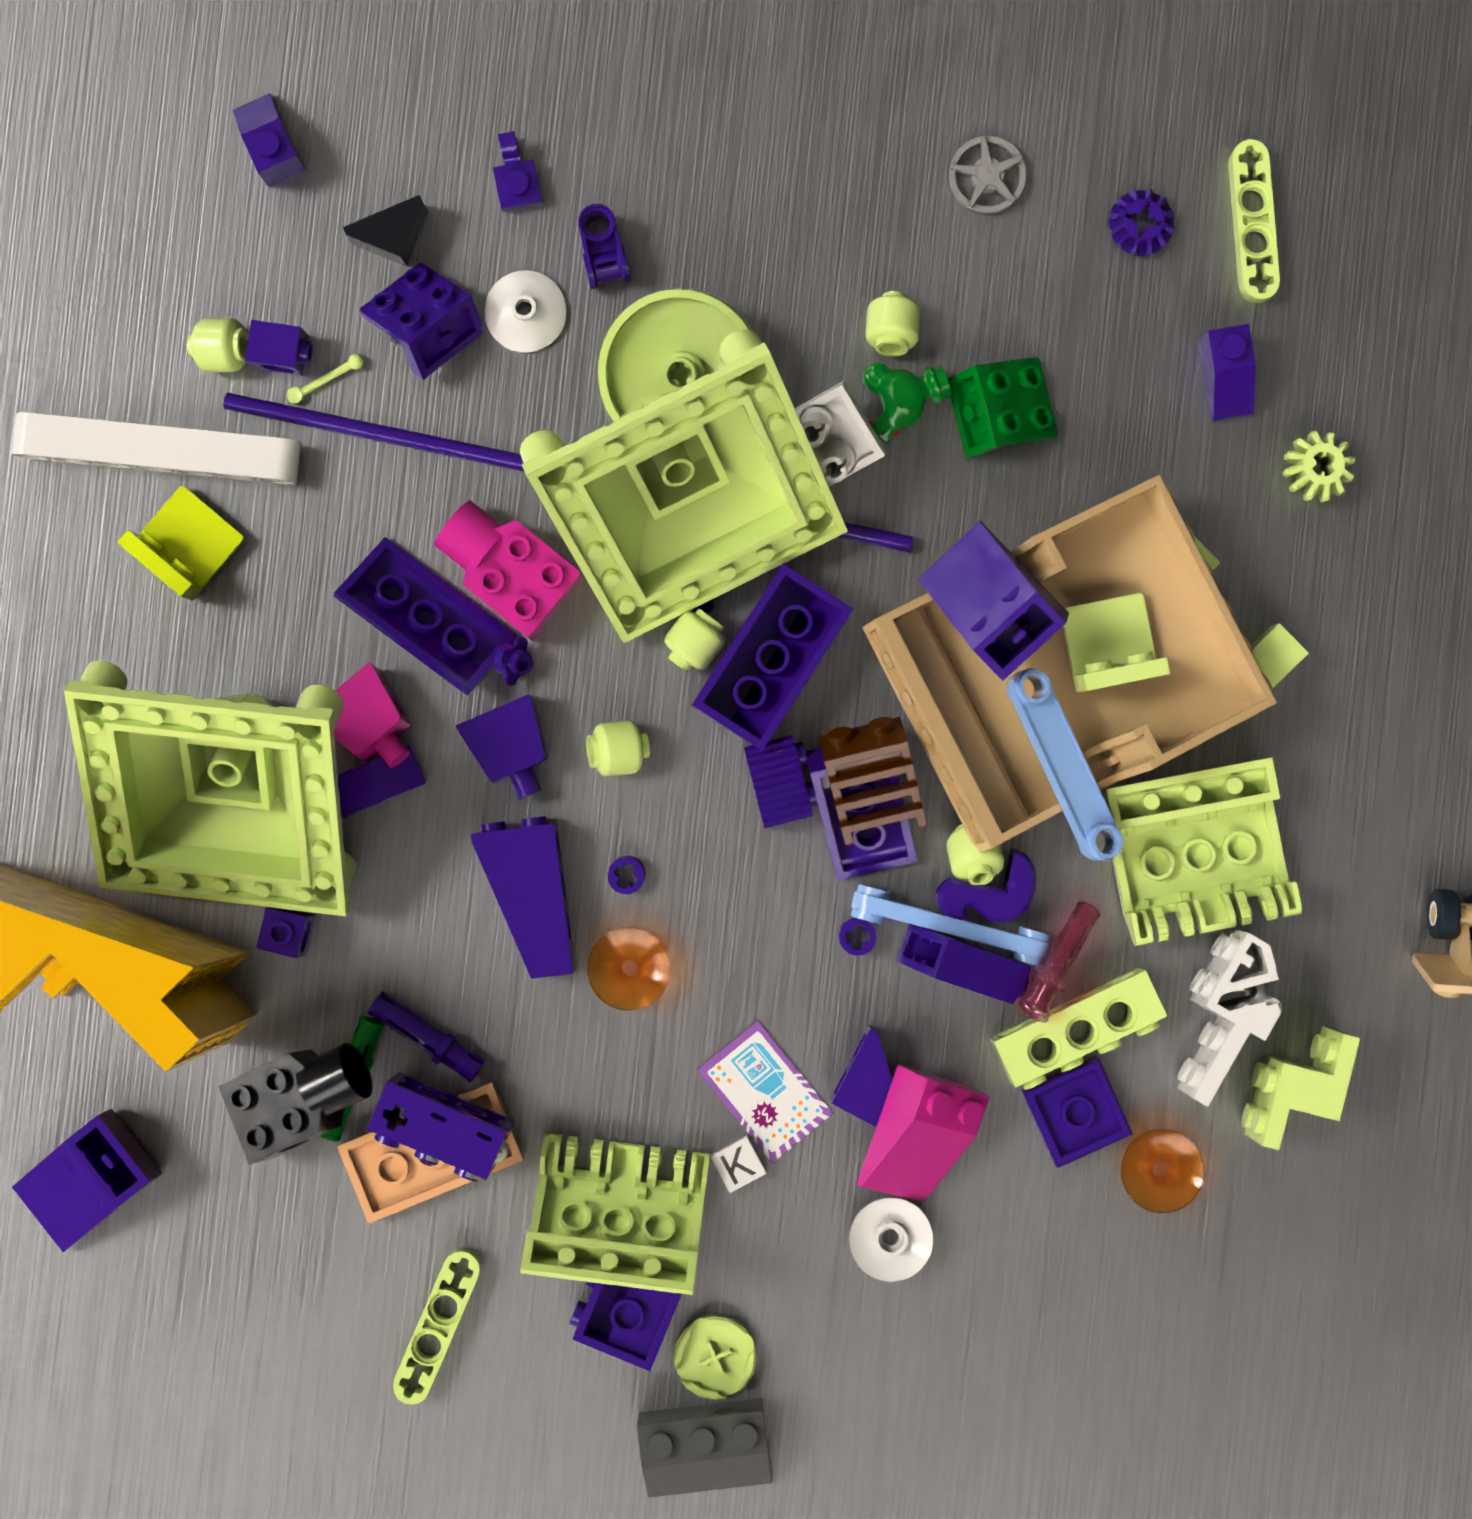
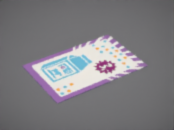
[697,1020,833,1163]

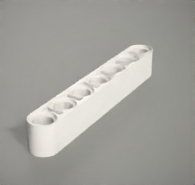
[12,412,301,485]

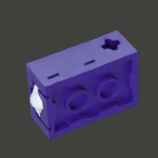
[367,1072,515,1182]

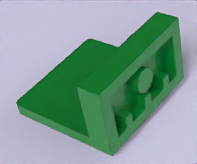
[947,357,1058,459]

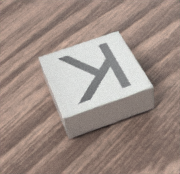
[710,1135,767,1193]

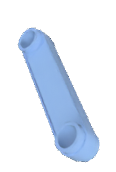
[1007,668,1123,861]
[850,884,1052,967]

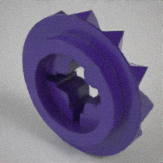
[1108,189,1175,256]

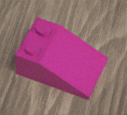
[856,1065,990,1202]

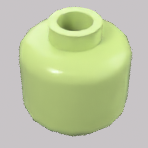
[865,291,920,357]
[187,318,249,372]
[664,608,726,672]
[586,720,650,777]
[947,824,1004,885]

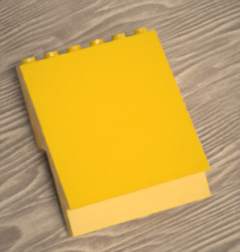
[0,864,256,1072]

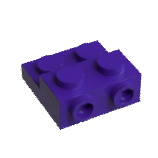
[569,1282,682,1371]

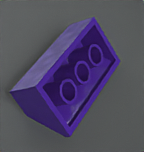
[691,563,854,751]

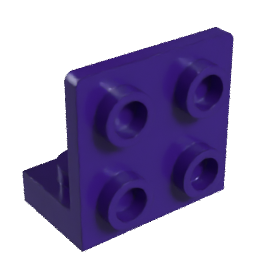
[360,263,485,380]

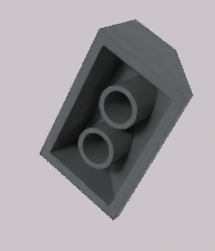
[637,1398,772,1498]

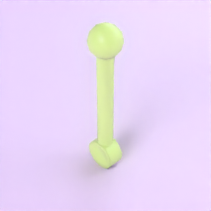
[287,353,365,405]

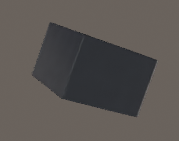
[343,195,428,266]

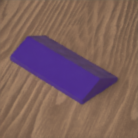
[333,537,517,696]

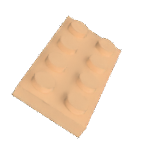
[337,1081,525,1224]

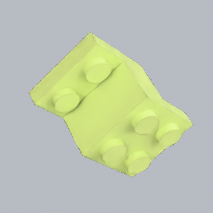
[1241,1026,1360,1150]

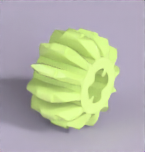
[1282,431,1356,503]

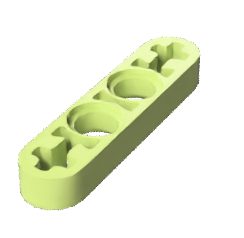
[1228,139,1280,304]
[393,1247,482,1405]

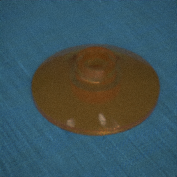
[587,927,671,1011]
[1120,1129,1205,1213]

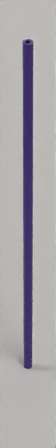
[223,393,913,553]

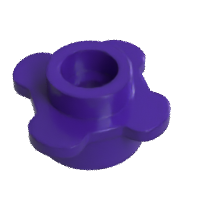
[494,637,533,686]

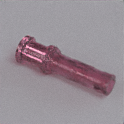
[1014,901,1101,1022]

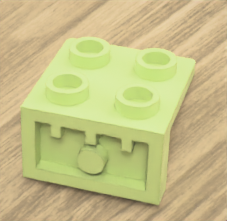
[1063,593,1170,692]

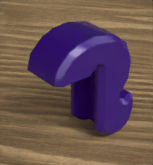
[935,848,1037,923]

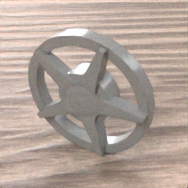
[948,136,1026,215]

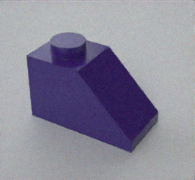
[233,93,305,186]
[1198,324,1256,421]
[830,1025,892,1127]

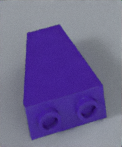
[471,816,576,979]

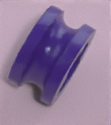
[607,856,646,894]
[838,918,876,956]

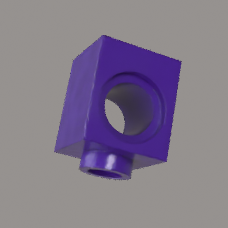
[245,320,313,376]
[256,907,316,958]

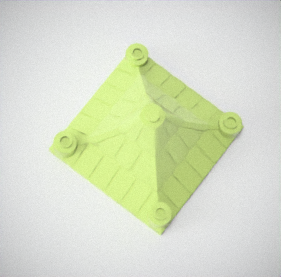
[520,329,848,644]
[64,660,357,916]

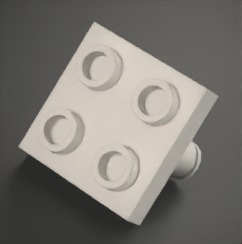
[795,381,887,487]

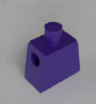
[455,694,549,799]

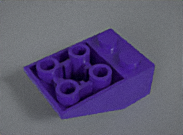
[918,520,1069,681]
[12,1108,163,1252]

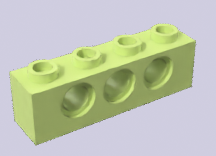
[990,968,1167,1090]

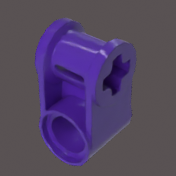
[578,204,631,290]

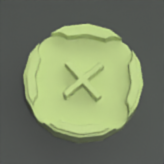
[674,1313,757,1400]

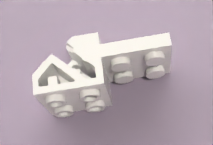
[1177,928,1282,1107]

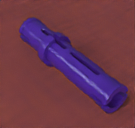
[367,991,486,1083]

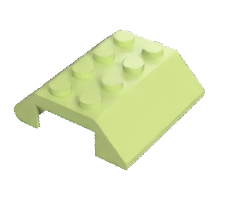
[1105,757,1302,946]
[520,1133,710,1295]

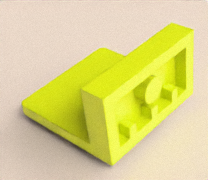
[117,486,245,601]

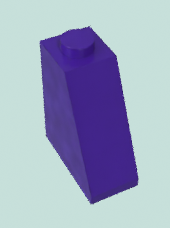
[896,924,1032,1006]

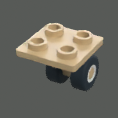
[1412,889,1472,998]

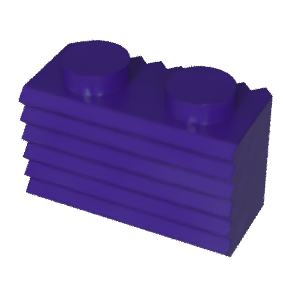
[744,735,818,828]

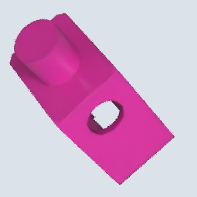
[334,662,411,768]

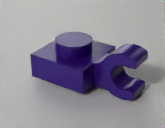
[493,131,543,212]

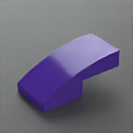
[338,745,426,818]

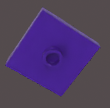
[1021,1056,1133,1168]

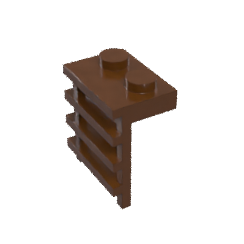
[819,717,927,845]

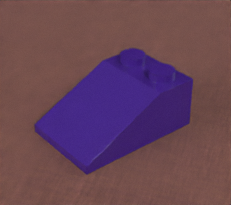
[806,748,918,881]

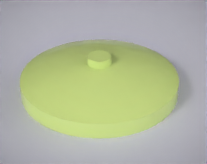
[598,288,754,422]

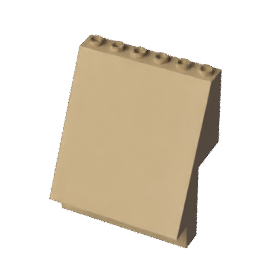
[862,474,1277,852]

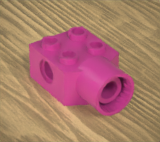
[434,500,584,641]

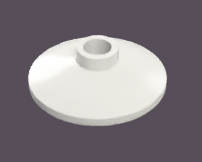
[484,270,567,353]
[849,1197,933,1282]

